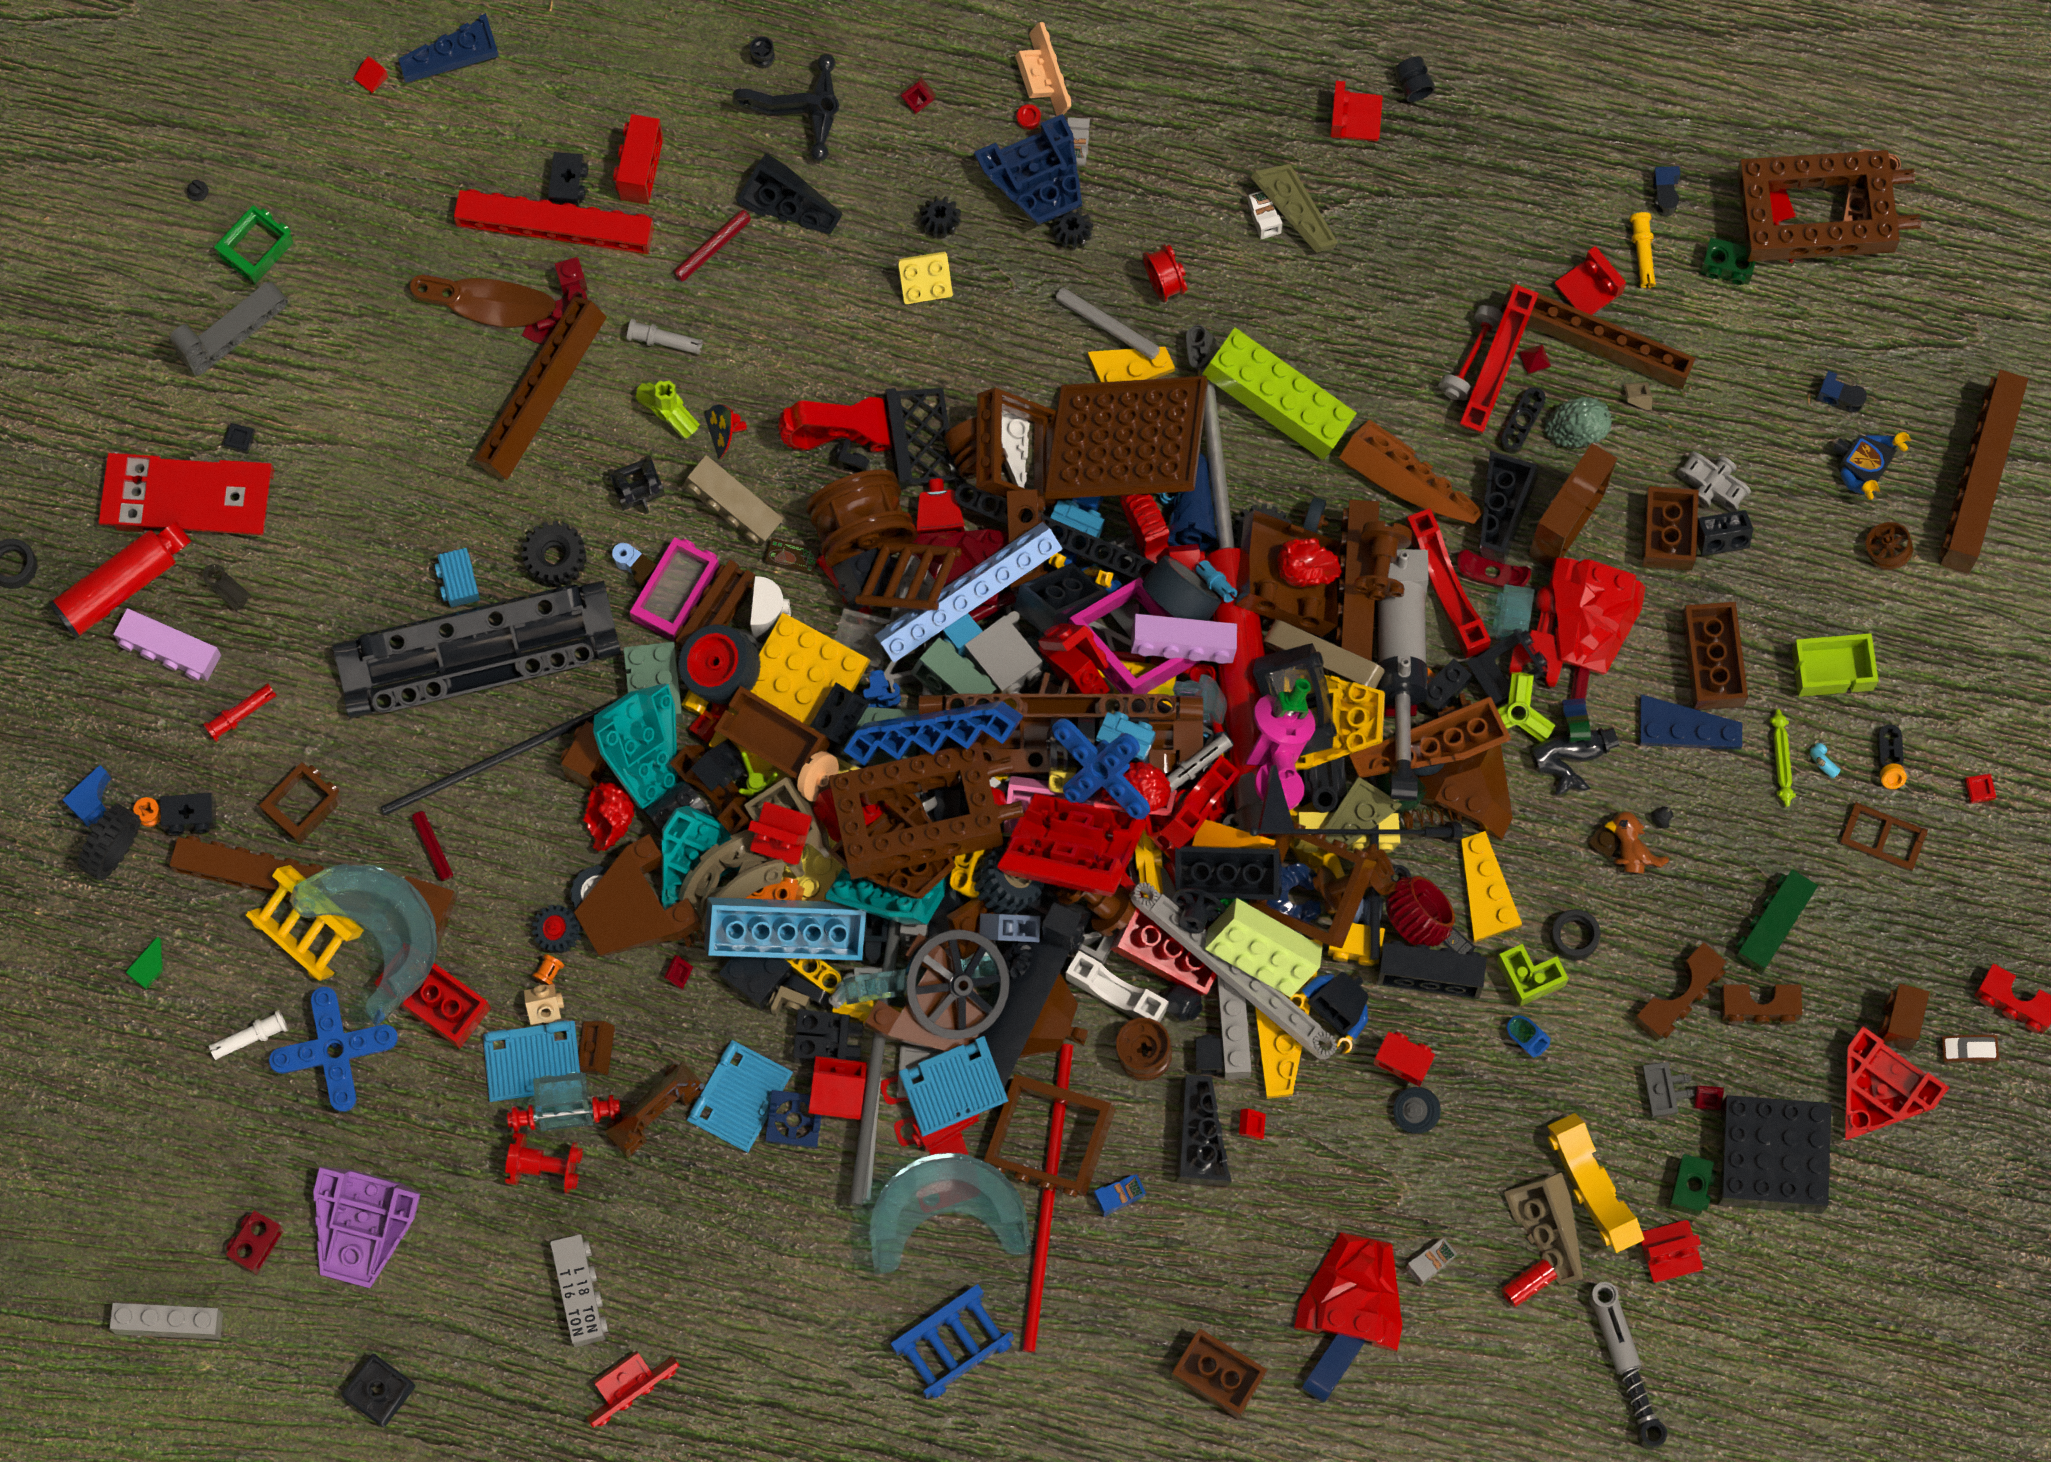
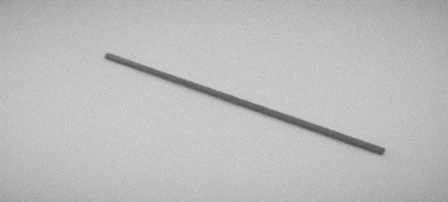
[849,587,944,1206]

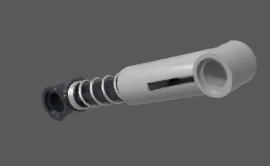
[1589,1282,1667,1450]

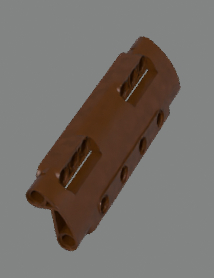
[919,694,1203,775]

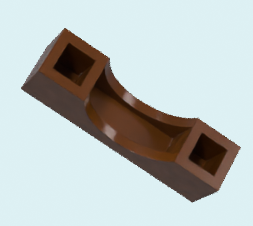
[670,745,753,835]
[1634,942,1727,1042]

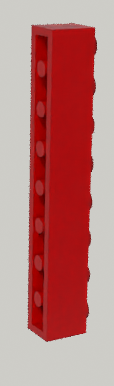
[454,189,654,255]

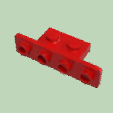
[586,1351,680,1428]

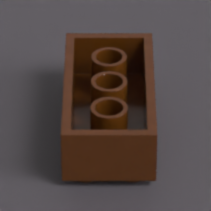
[1682,601,1748,710]

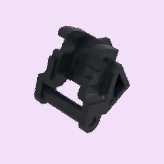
[608,455,665,514]

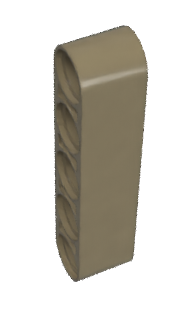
[1263,619,1385,689]

